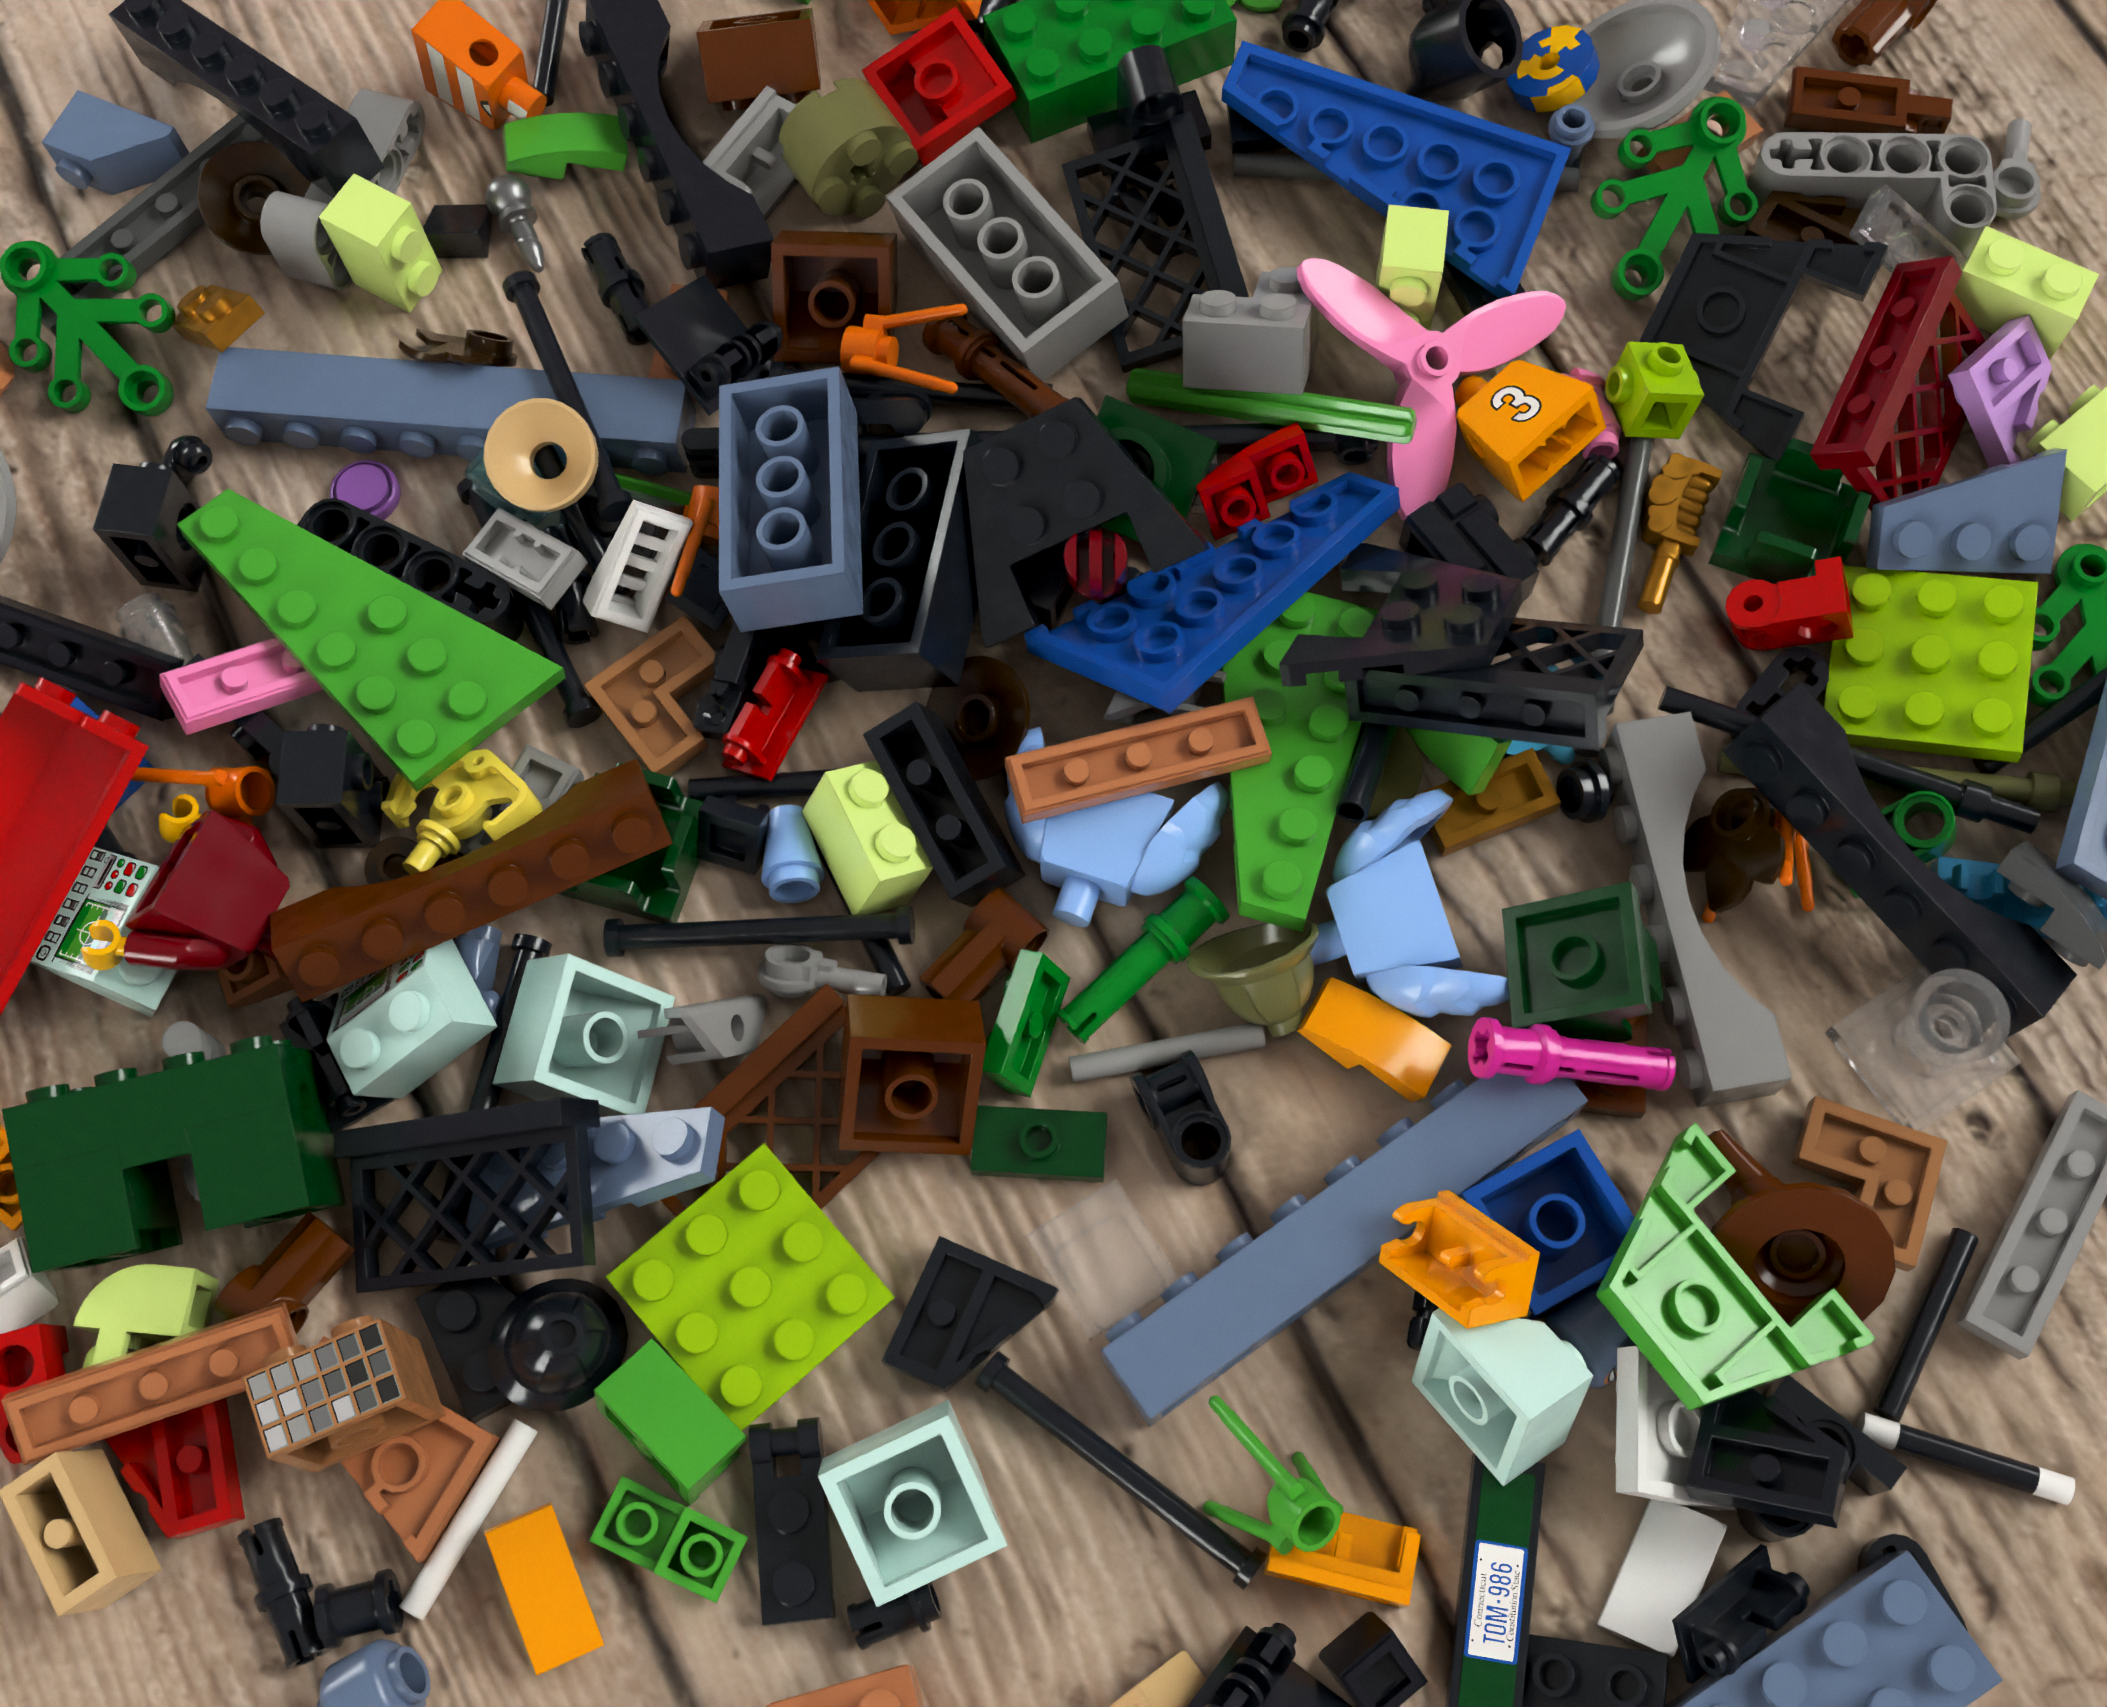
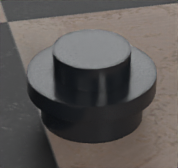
[1556,759,1614,823]

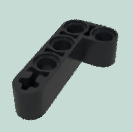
[297,498,524,641]

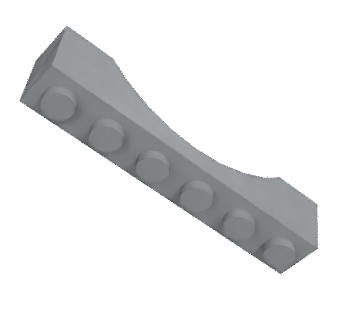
[1599,711,1792,1108]

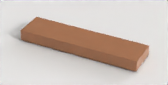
[1005,696,1272,824]
[1,1301,299,1466]

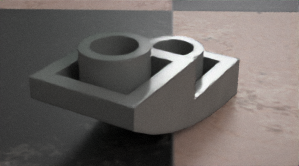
[1996,841,2107,970]

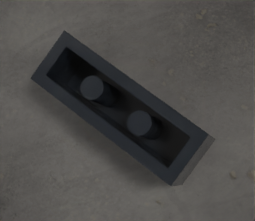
[863,701,1026,908]

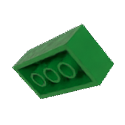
[983,0,1237,144]

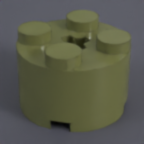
[779,78,918,218]

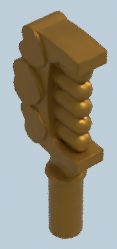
[1637,453,1723,614]

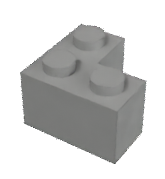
[1182,267,1320,395]

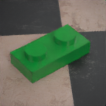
[982,949,1071,1098]

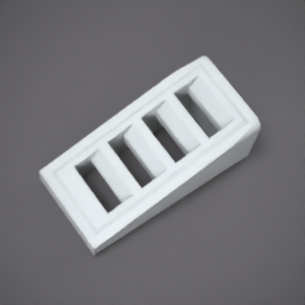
[583,500,693,633]

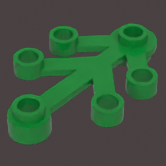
[1590,96,1758,301]
[0,241,176,417]
[2028,544,2107,748]

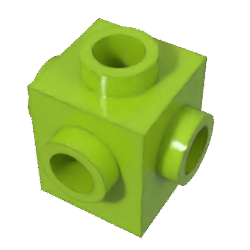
[1605,341,1704,439]

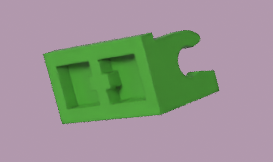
[594,1338,746,1506]

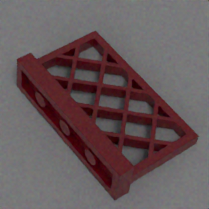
[1809,256,1986,512]

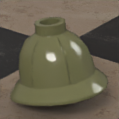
[1187,921,1319,1037]

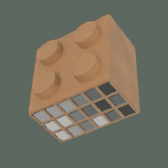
[242,1316,445,1473]

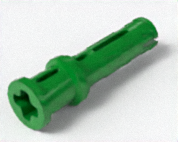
[1056,876,1230,1044]

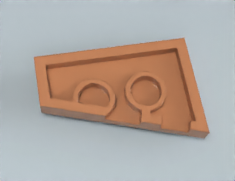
[319,1336,501,1564]

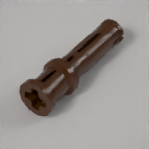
[922,304,1069,418]

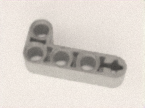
[260,88,425,291]
[1747,132,1997,262]

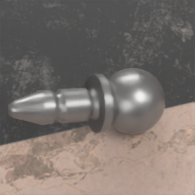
[485,174,544,273]

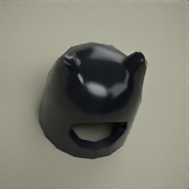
[1405,0,1523,102]

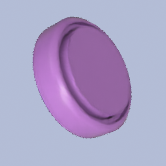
[329,460,401,520]

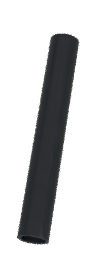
[1336,722,1398,823]

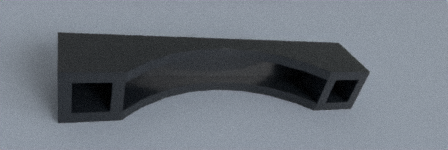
[108,0,385,198]
[579,0,774,289]
[1722,682,2077,1044]

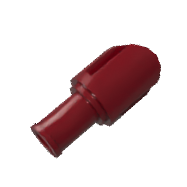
[1064,530,1128,600]

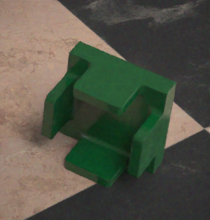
[1708,438,1872,584]
[557,763,703,923]
[1502,881,1663,1043]

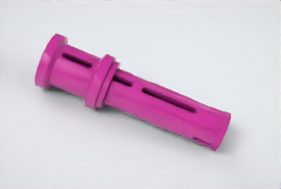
[1468,1017,1676,1091]

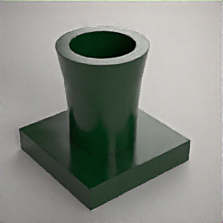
[1097,395,1220,542]

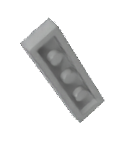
[1956,1090,2107,1360]

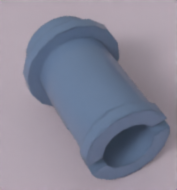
[1548,104,1595,168]

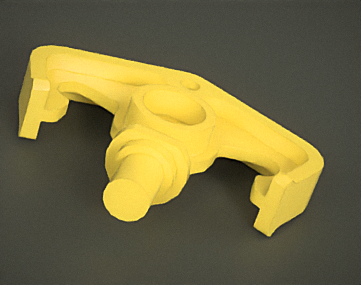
[381,749,543,875]

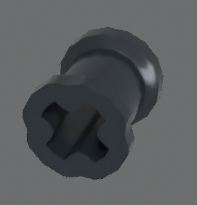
[314,1569,404,1649]

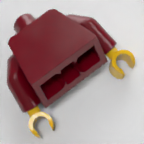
[81,794,290,971]

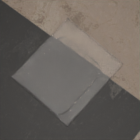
[1025,1179,1180,1341]

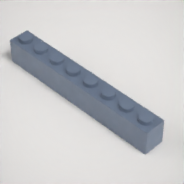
[205,347,697,476]
[1101,1073,1588,1427]

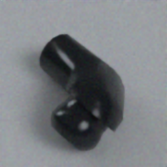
[160,435,213,486]

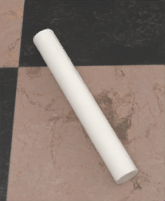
[399,1418,538,1620]

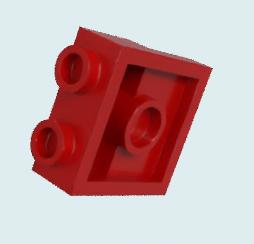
[861,6,1017,167]

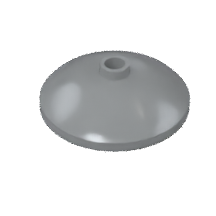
[1555,0,1721,139]

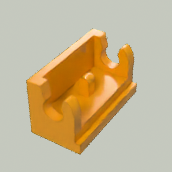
[1378,1190,1540,1329]
[1263,1512,1420,1609]

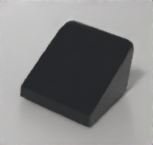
[423,204,492,258]
[1319,1611,1428,1707]

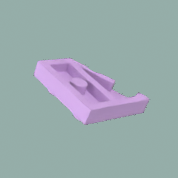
[1948,315,2052,468]

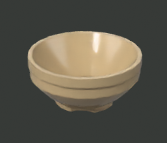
[484,398,599,512]

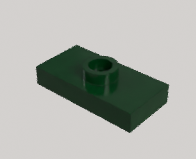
[970,1105,1107,1183]

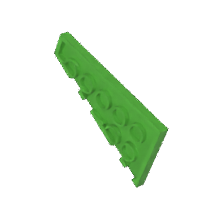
[177,489,566,792]
[1220,592,1379,932]

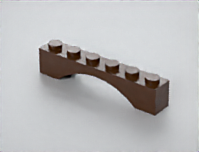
[270,758,673,1003]

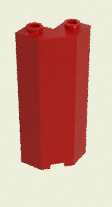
[0,677,149,1015]

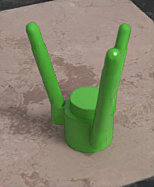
[1203,1395,1343,1555]

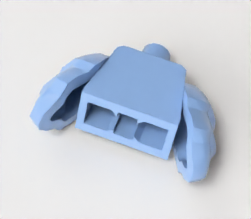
[1004,726,1230,927]
[1311,788,1510,1018]

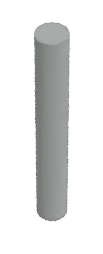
[1068,1023,1266,1083]

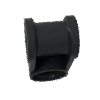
[1130,1050,1231,1186]

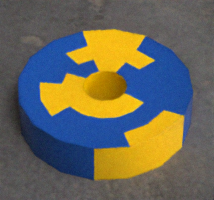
[1506,25,1600,113]

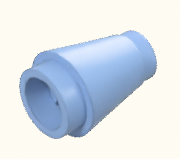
[761,805,825,903]

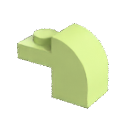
[73,1264,219,1368]

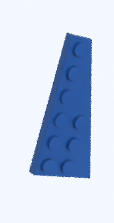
[1221,41,1571,299]
[1024,471,1401,713]

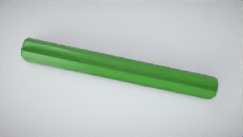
[1126,368,1417,444]

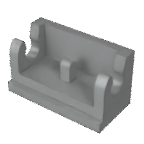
[703,86,798,220]

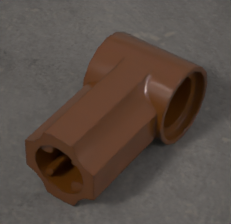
[1831,0,1937,67]
[919,887,1049,1001]
[214,1211,354,1334]

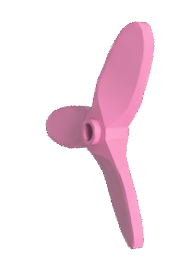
[1296,258,1566,521]

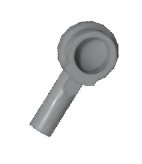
[1993,119,2041,219]
[758,943,887,998]

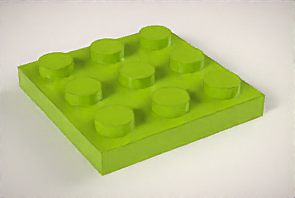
[1824,565,2039,763]
[606,1143,895,1431]

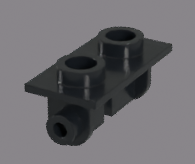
[279,992,394,1133]
[1672,1544,1810,1684]

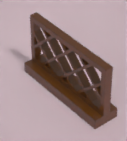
[660,983,882,1217]

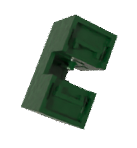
[2,1035,346,1273]

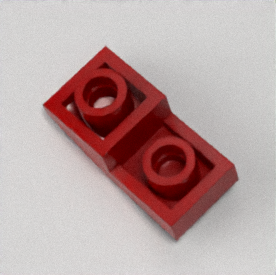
[1196,422,1319,540]

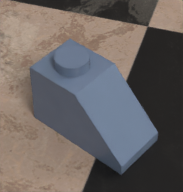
[41,90,189,195]

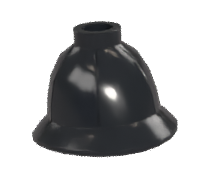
[487,1278,628,1412]

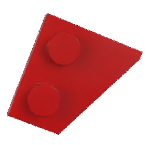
[102,1398,245,1539]

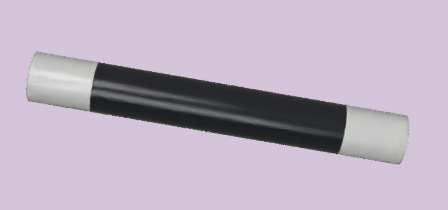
[1856,1412,2075,1505]

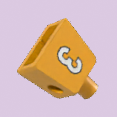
[1455,360,1606,503]

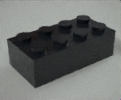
[816,428,983,692]

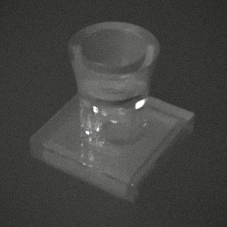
[1825,965,2021,1132]

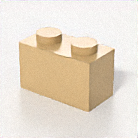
[0,1449,162,1617]

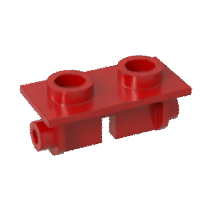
[721,648,829,782]

